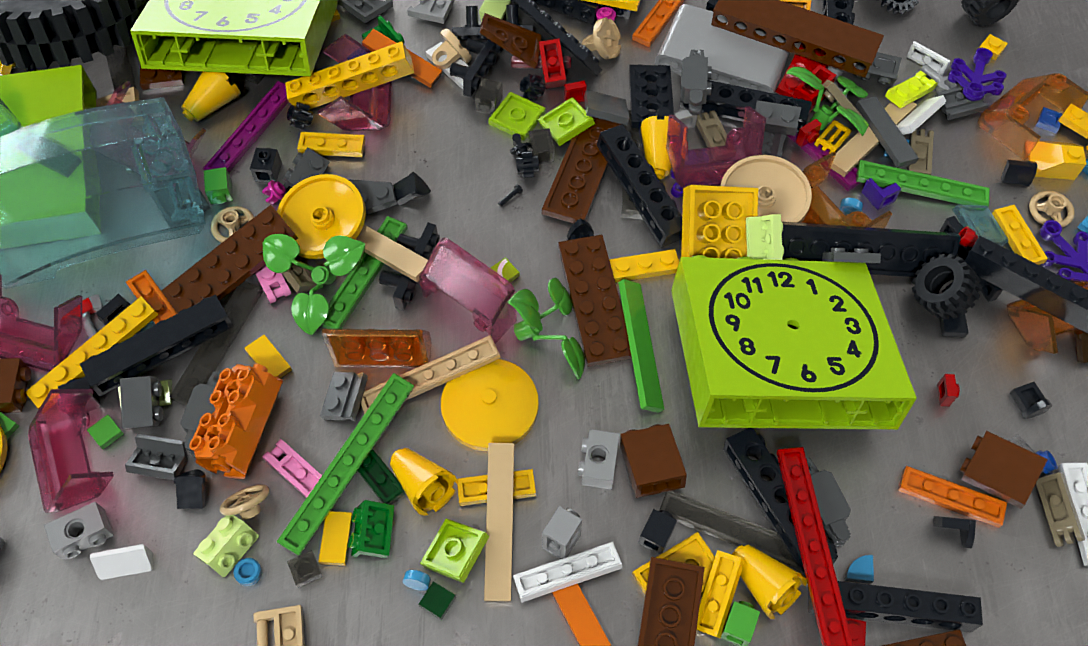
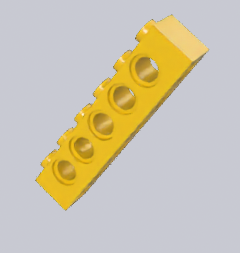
[285,41,415,110]

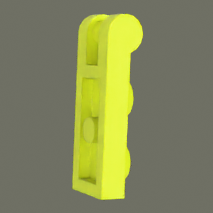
[885,71,938,109]

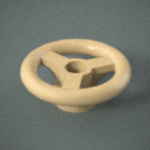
[1029,191,1075,227]
[211,206,254,243]
[220,484,270,520]

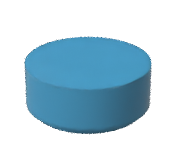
[839,198,863,217]
[234,558,262,586]
[403,570,431,591]

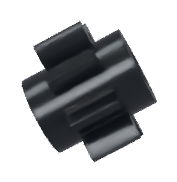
[520,74,545,101]
[287,102,313,130]
[516,151,539,178]

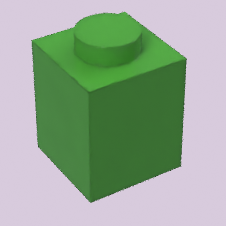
[204,167,233,205]
[721,601,760,646]

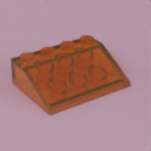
[322,329,432,368]

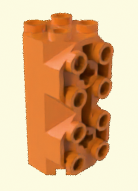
[189,364,283,479]

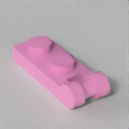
[255,264,292,304]
[262,439,322,498]

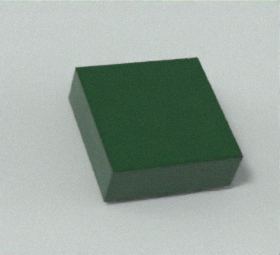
[418,581,456,620]

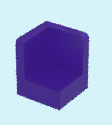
[862,178,901,210]

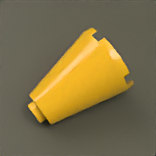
[181,71,241,122]
[641,116,684,180]
[390,448,457,516]
[732,544,807,619]

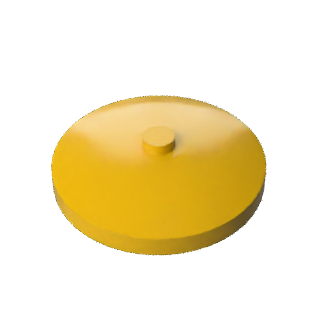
[277,174,366,259]
[441,359,539,451]

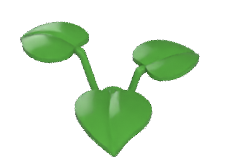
[786,67,869,136]
[263,234,366,335]
[508,278,585,380]

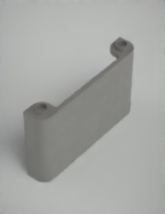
[655,4,790,94]

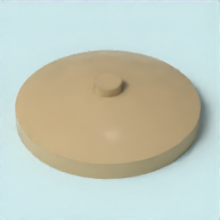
[720,155,812,223]

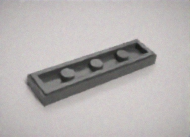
[855,96,919,168]

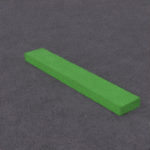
[856,160,990,210]
[321,216,408,334]
[618,279,665,413]

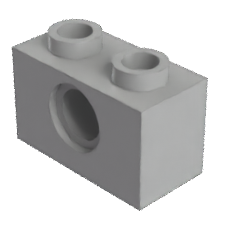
[578,429,620,490]
[44,501,114,560]
[542,506,582,559]

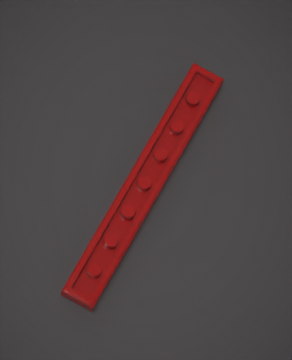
[777,447,854,646]

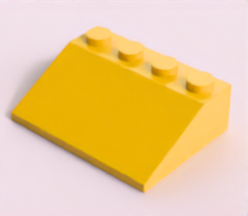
[681,185,758,259]

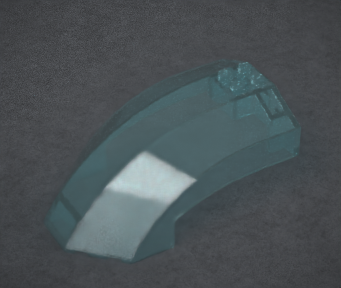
[0,97,206,289]

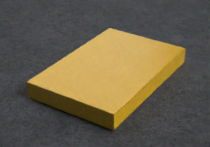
[632,532,715,594]

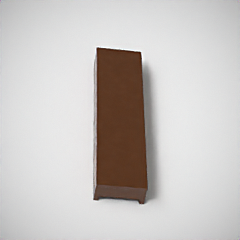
[711,0,884,78]

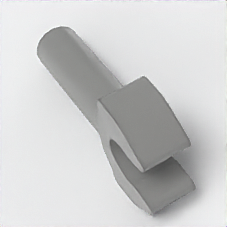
[921,64,957,92]

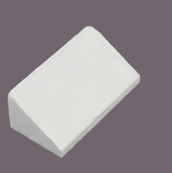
[907,41,950,76]
[90,544,153,580]

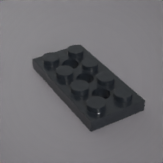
[629,64,674,128]

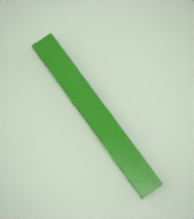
[277,373,414,557]

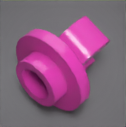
[596,7,616,21]
[262,180,286,205]

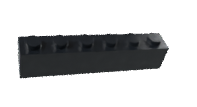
[964,236,1088,333]
[80,294,234,396]

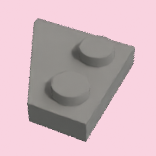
[407,0,455,24]

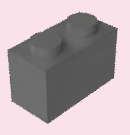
[752,100,801,136]
[120,376,163,429]

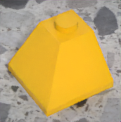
[1026,140,1086,180]

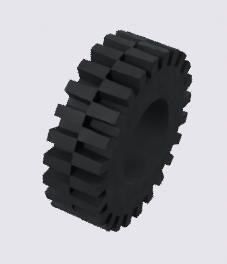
[0,0,149,69]

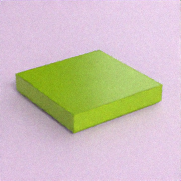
[488,92,546,141]
[538,97,595,147]
[420,518,489,583]

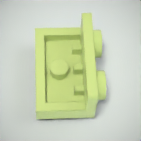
[746,214,784,260]
[193,515,259,577]

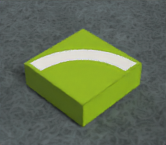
[487,257,520,288]

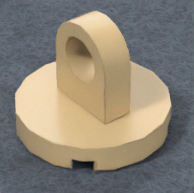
[582,18,621,60]
[432,28,472,69]

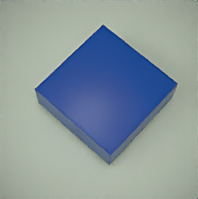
[1035,107,1062,134]

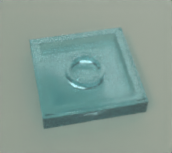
[952,205,1008,246]

